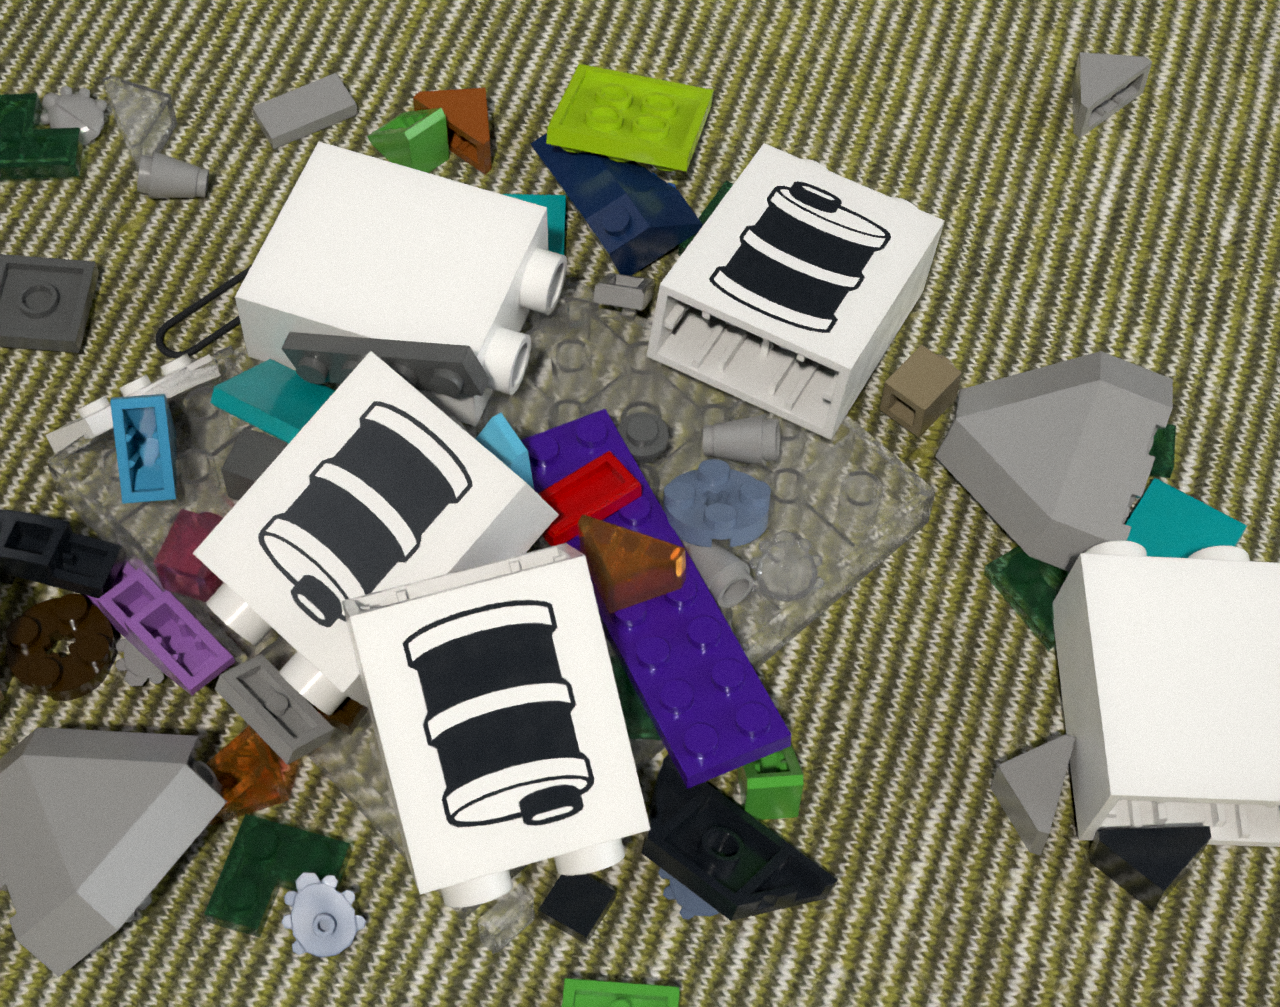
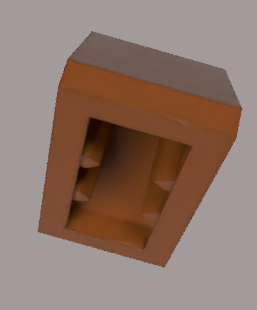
[413,87,492,175]

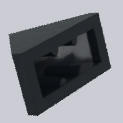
[1088,826,1211,912]

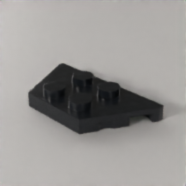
[641,754,838,921]

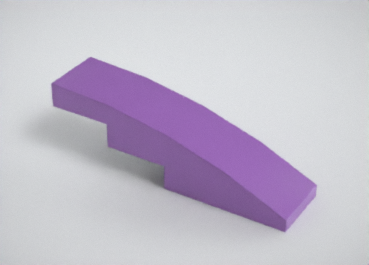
[81,559,235,696]

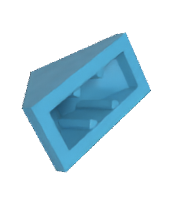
[110,394,177,504]

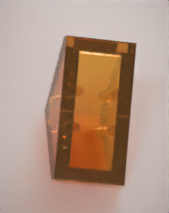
[578,514,686,614]
[206,725,289,825]

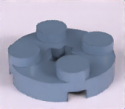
[663,459,771,547]

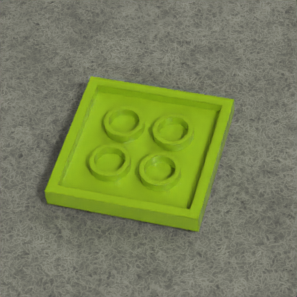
[546,64,714,172]

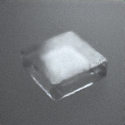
[478,883,535,954]

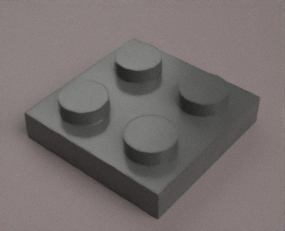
[0,254,99,353]

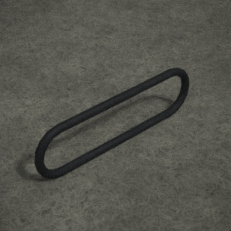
[156,265,252,359]

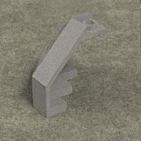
[935,351,1173,572]
[0,727,227,977]

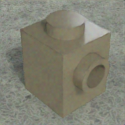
[880,345,962,438]

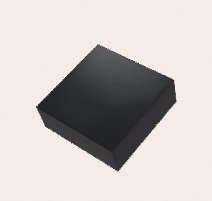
[538,874,616,945]

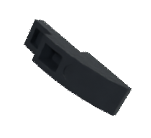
[0,509,126,598]

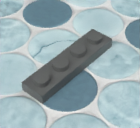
[281,332,490,396]

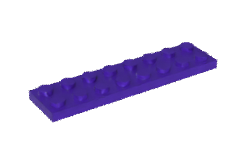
[521,409,791,789]

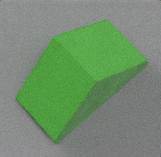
[367,108,449,173]
[737,745,803,820]

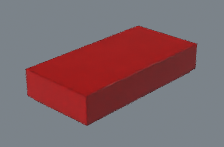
[538,451,642,547]

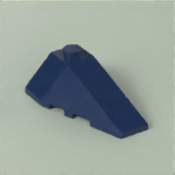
[531,133,703,276]

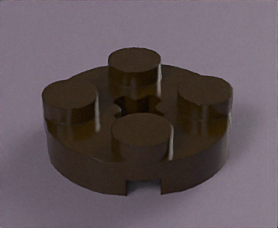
[6,593,117,701]

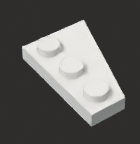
[45,354,218,453]

